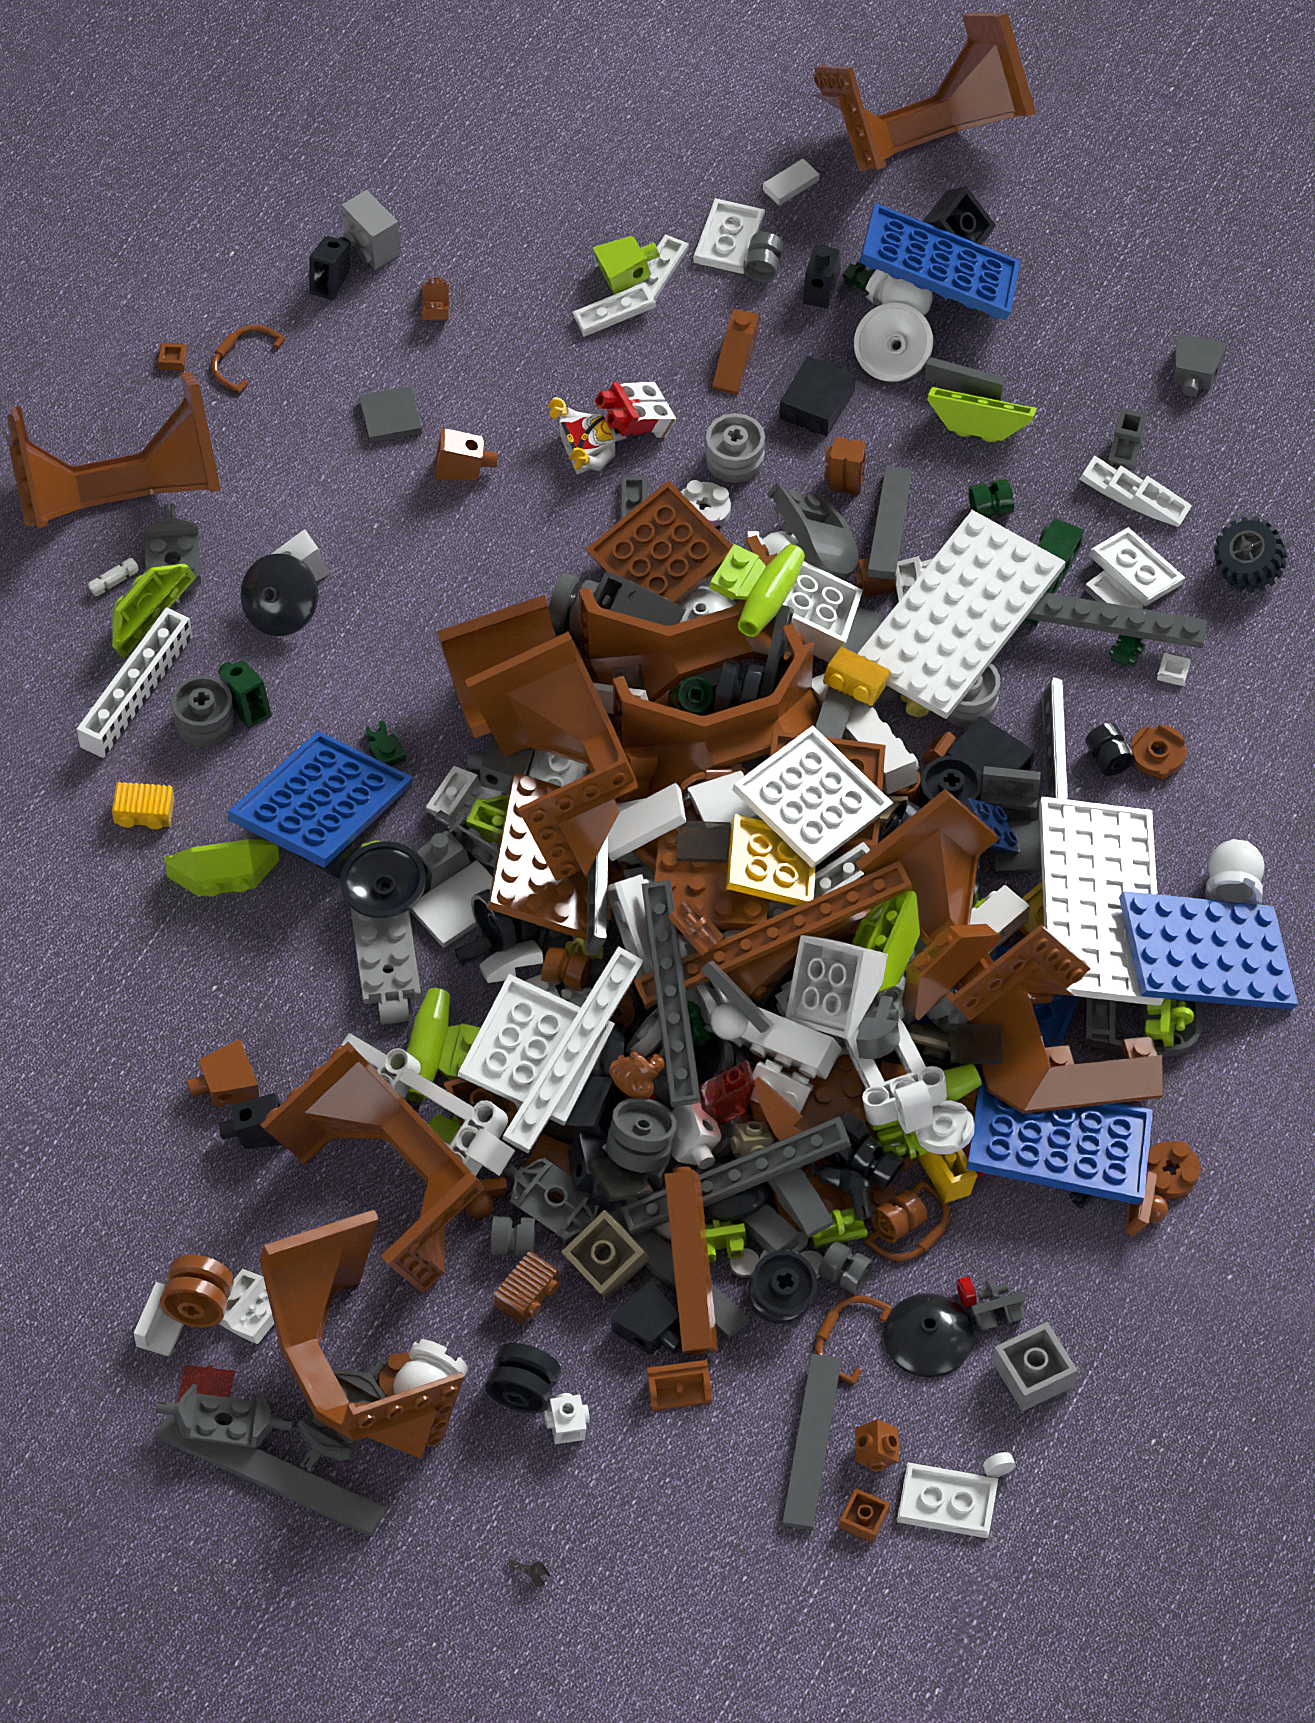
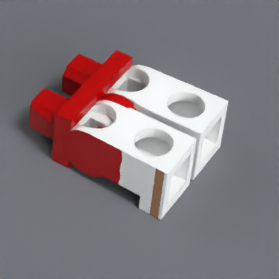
[595,382,676,438]

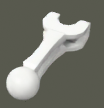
[678,933,748,1040]

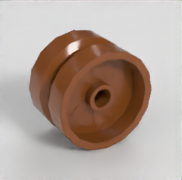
[160,1254,234,1328]

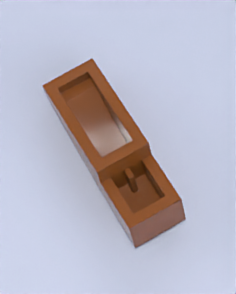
[754,1076,803,1141]

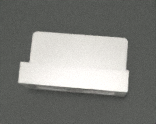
[134,1282,184,1356]

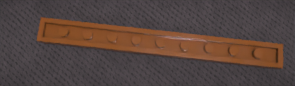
[633,860,913,1009]

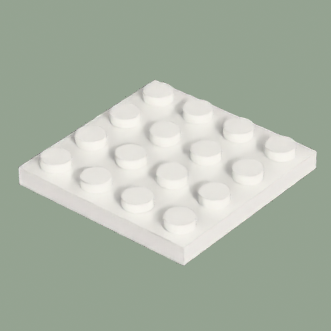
[732,726,893,868]
[458,974,615,1126]

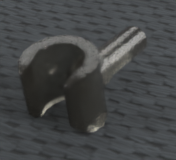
[507,1559,551,1587]

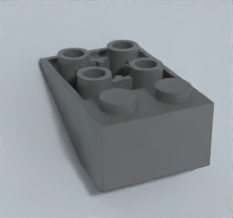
[594,571,686,626]

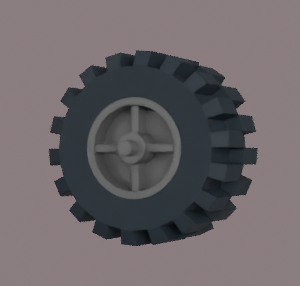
[1214,517,1287,592]

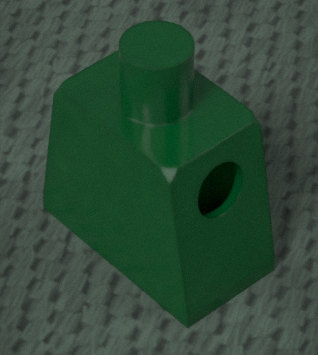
[218,661,272,729]

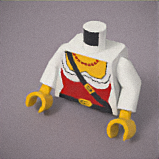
[548,397,627,474]

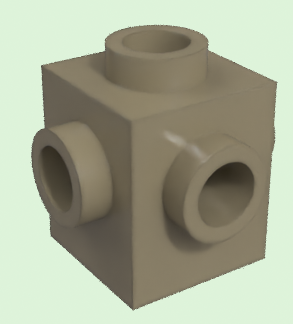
[731,1121,776,1159]

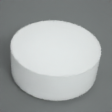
[983,1452,1016,1478]

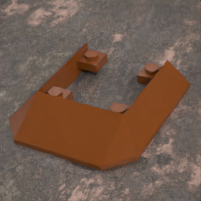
[967,990,1163,1114]

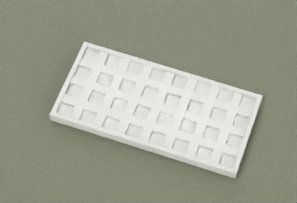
[858,510,1065,719]
[1039,797,1164,1006]

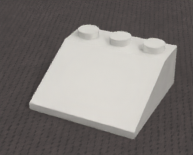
[775,561,863,662]
[785,935,888,1039]

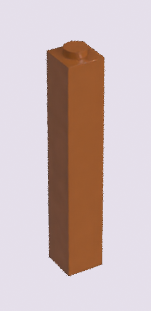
[664,1167,718,1356]

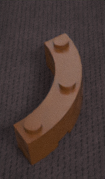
[726,909,871,1002]

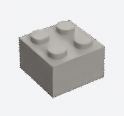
[341,190,401,270]
[992,1322,1078,1412]

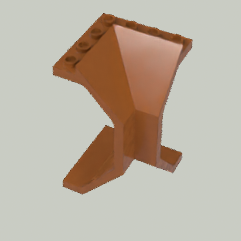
[812,12,1036,172]
[5,371,221,528]
[579,535,787,727]
[613,623,821,798]
[465,632,638,881]
[855,789,1091,1022]
[260,1042,485,1294]
[260,1210,464,1459]

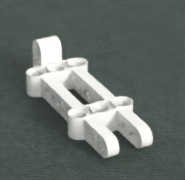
[825,986,947,1134]
[341,1033,515,1176]

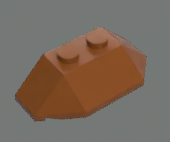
[903,924,1002,1021]

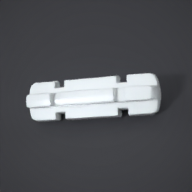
[88,558,139,596]

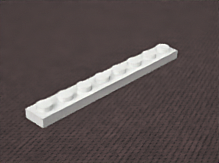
[503,946,644,1153]

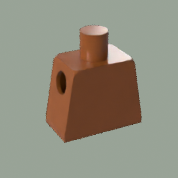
[434,428,498,481]
[186,1039,260,1107]

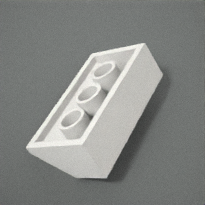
[607,874,653,979]

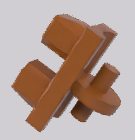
[667,897,724,956]

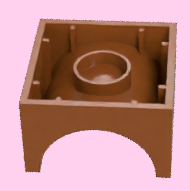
[435,595,556,738]

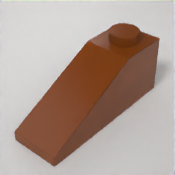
[712,309,759,395]

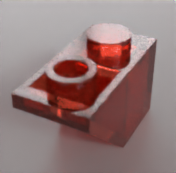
[699,1060,755,1125]

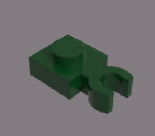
[365,721,406,766]
[687,1000,710,1046]

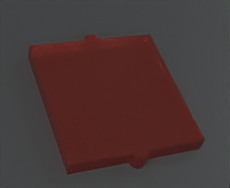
[178,1365,235,1402]

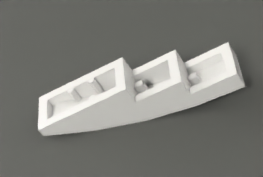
[1079,455,1192,527]

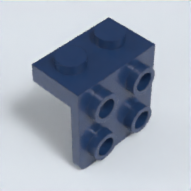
[961,798,1020,856]

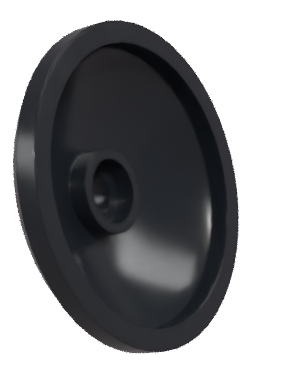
[240,554,318,636]
[340,841,426,918]
[692,1155,772,1221]
[883,1293,974,1377]

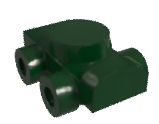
[843,260,876,292]
[1109,634,1146,667]

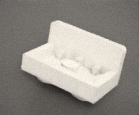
[743,1059,814,1114]

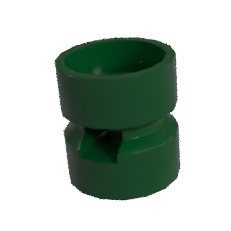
[968,479,1014,518]
[668,677,714,714]

